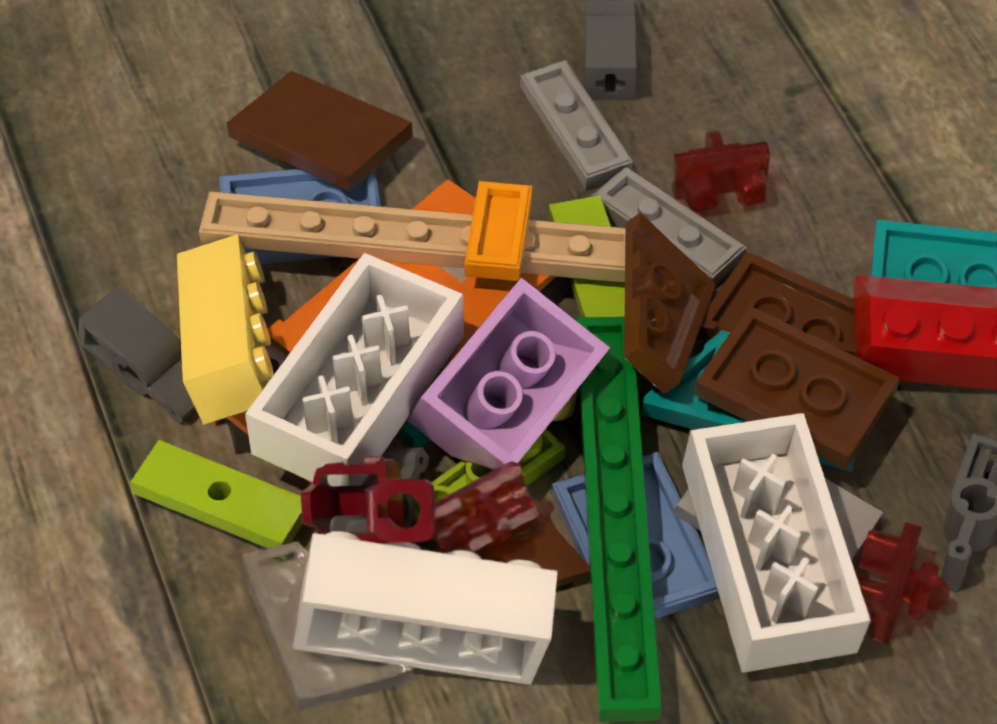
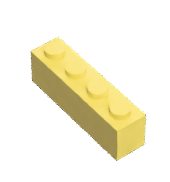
[177,234,274,425]

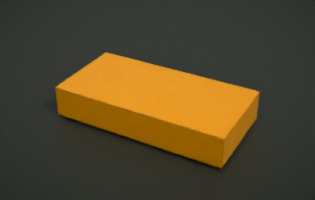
[464,181,532,281]

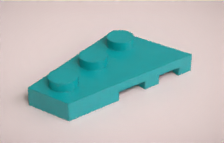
[870,219,997,288]

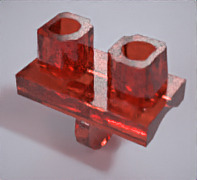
[672,130,770,213]
[434,461,540,554]
[856,522,950,644]

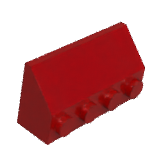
[854,275,997,390]

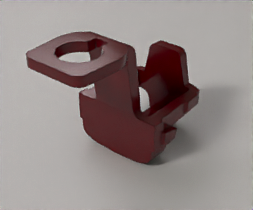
[301,456,436,544]

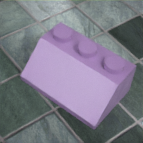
[407,278,610,474]

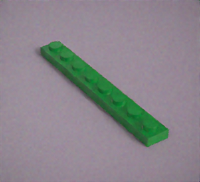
[576,317,661,722]

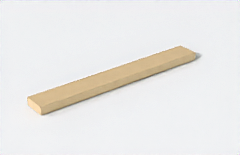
[199,191,625,283]

